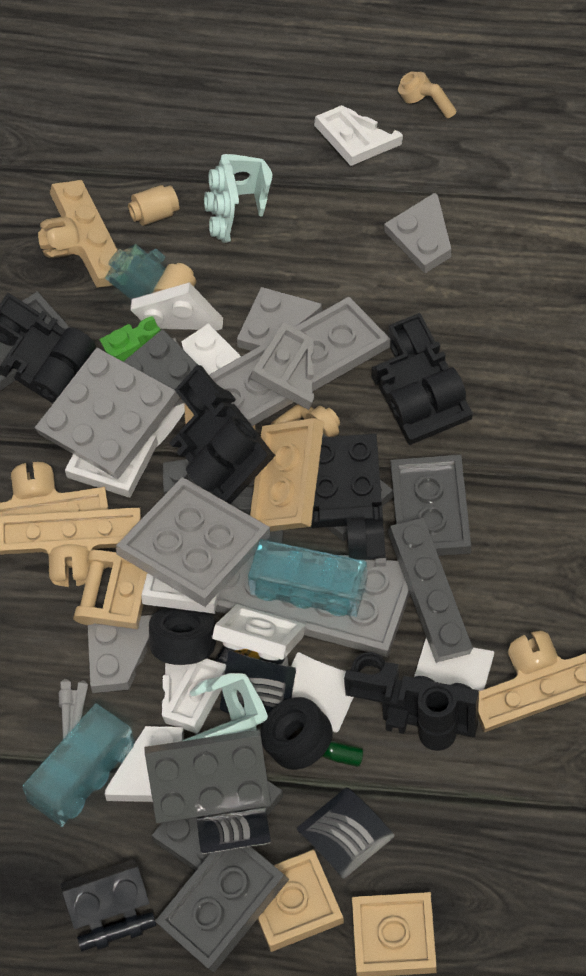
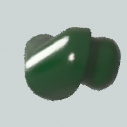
[322,737,363,767]

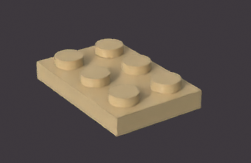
[250,418,324,531]

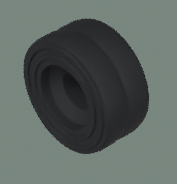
[149,607,216,665]
[260,697,333,770]

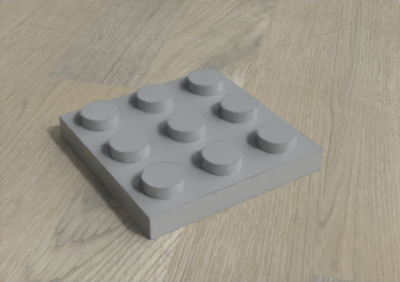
[35,348,180,479]
[116,477,270,607]

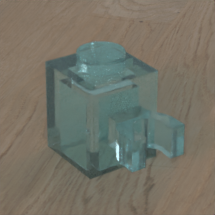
[105,244,166,300]

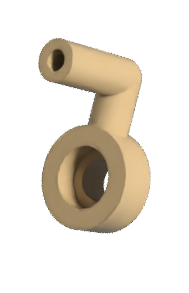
[398,71,456,118]
[271,404,340,437]

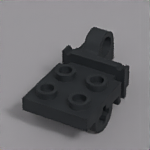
[0,293,96,404]
[371,313,473,445]
[169,365,275,504]
[311,433,386,561]
[344,652,479,751]

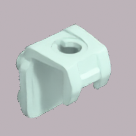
[204,154,272,243]
[179,673,268,742]

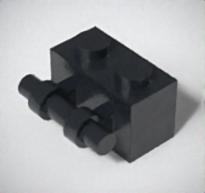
[60,859,156,952]

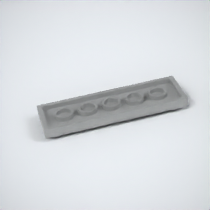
[209,297,390,426]

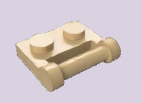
[73,550,147,629]

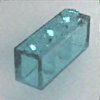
[248,539,368,617]
[22,703,135,827]

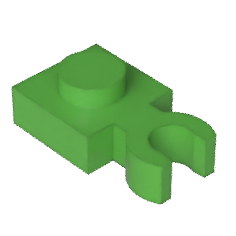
[99,316,161,362]

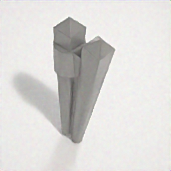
[58,679,88,747]

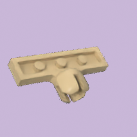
[38,180,129,288]
[0,462,109,516]
[0,507,141,587]
[478,631,586,732]

